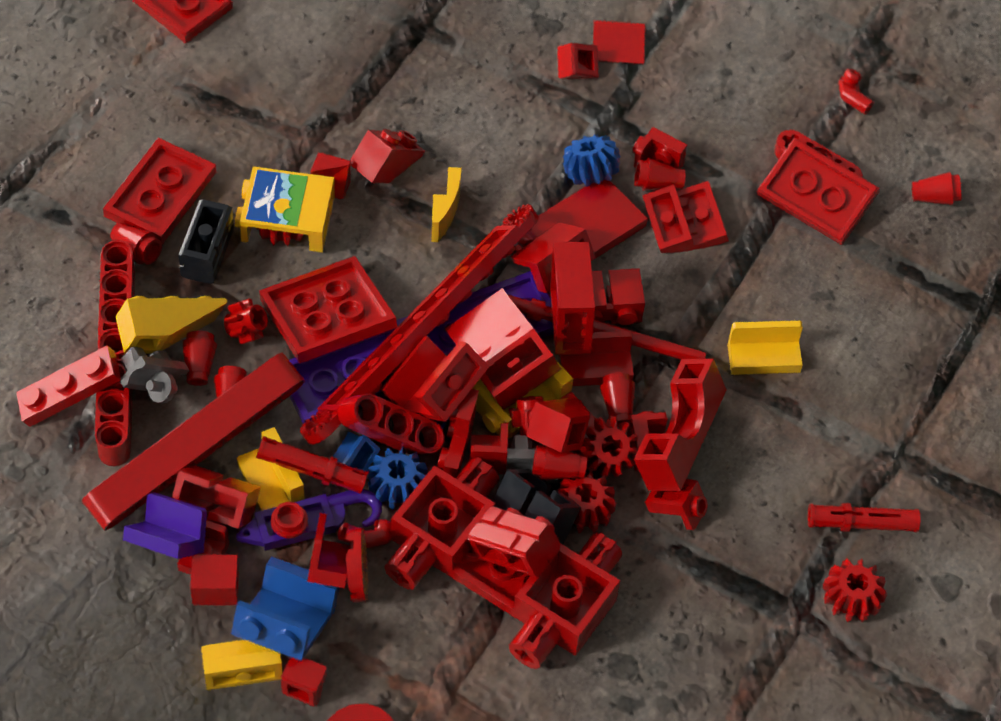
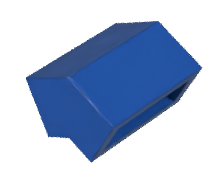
[333,432,381,471]

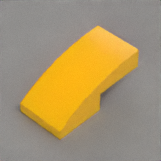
[431,167,462,242]

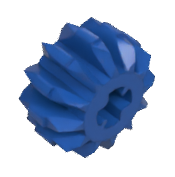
[563,134,620,187]
[367,447,428,510]

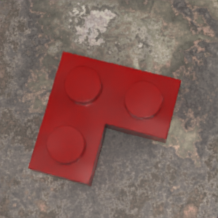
[437,389,479,478]

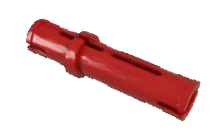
[256,436,368,494]
[807,502,921,533]

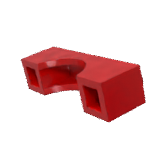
[634,359,727,491]

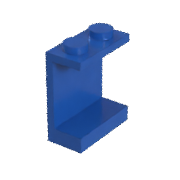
[231,557,340,661]

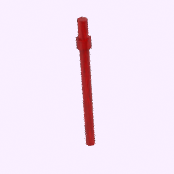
[507,294,706,360]

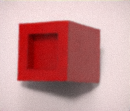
[470,422,508,474]
[190,554,239,606]

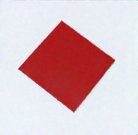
[593,20,645,64]

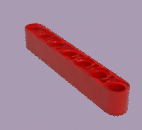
[95,240,136,467]
[82,352,305,531]

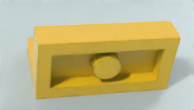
[727,321,803,375]
[237,427,305,511]
[201,640,282,690]

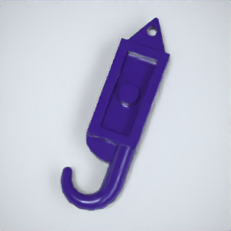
[236,489,382,551]

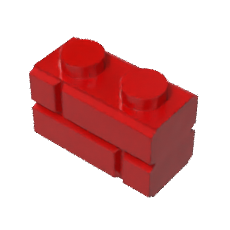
[468,506,560,577]

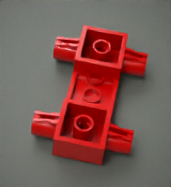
[384,457,623,669]

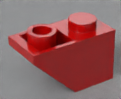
[350,129,425,183]
[526,397,591,453]

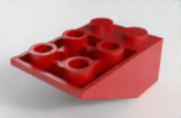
[445,288,561,410]

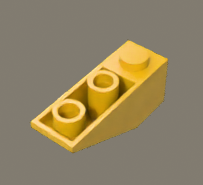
[116,296,227,354]

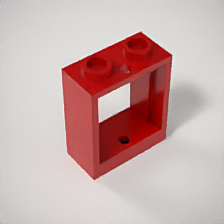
[550,242,595,354]

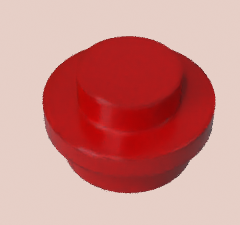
[271,502,308,538]

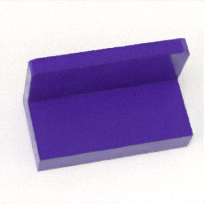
[123,492,207,559]

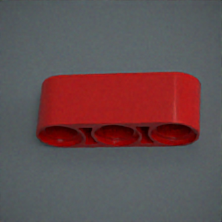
[337,393,444,455]

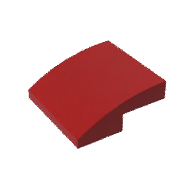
[642,180,729,253]

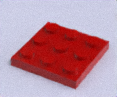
[259,256,397,364]

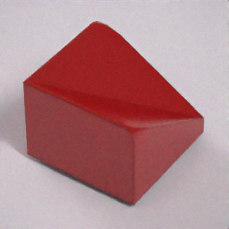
[557,43,599,79]
[310,152,351,199]
[281,657,326,707]

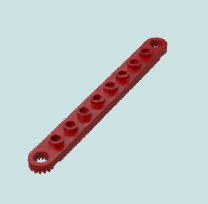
[300,204,539,445]

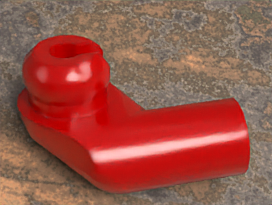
[838,69,874,115]
[338,519,393,549]

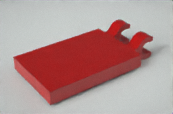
[514,180,648,261]

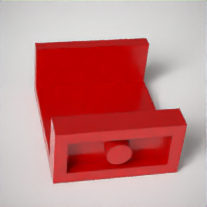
[381,336,490,422]

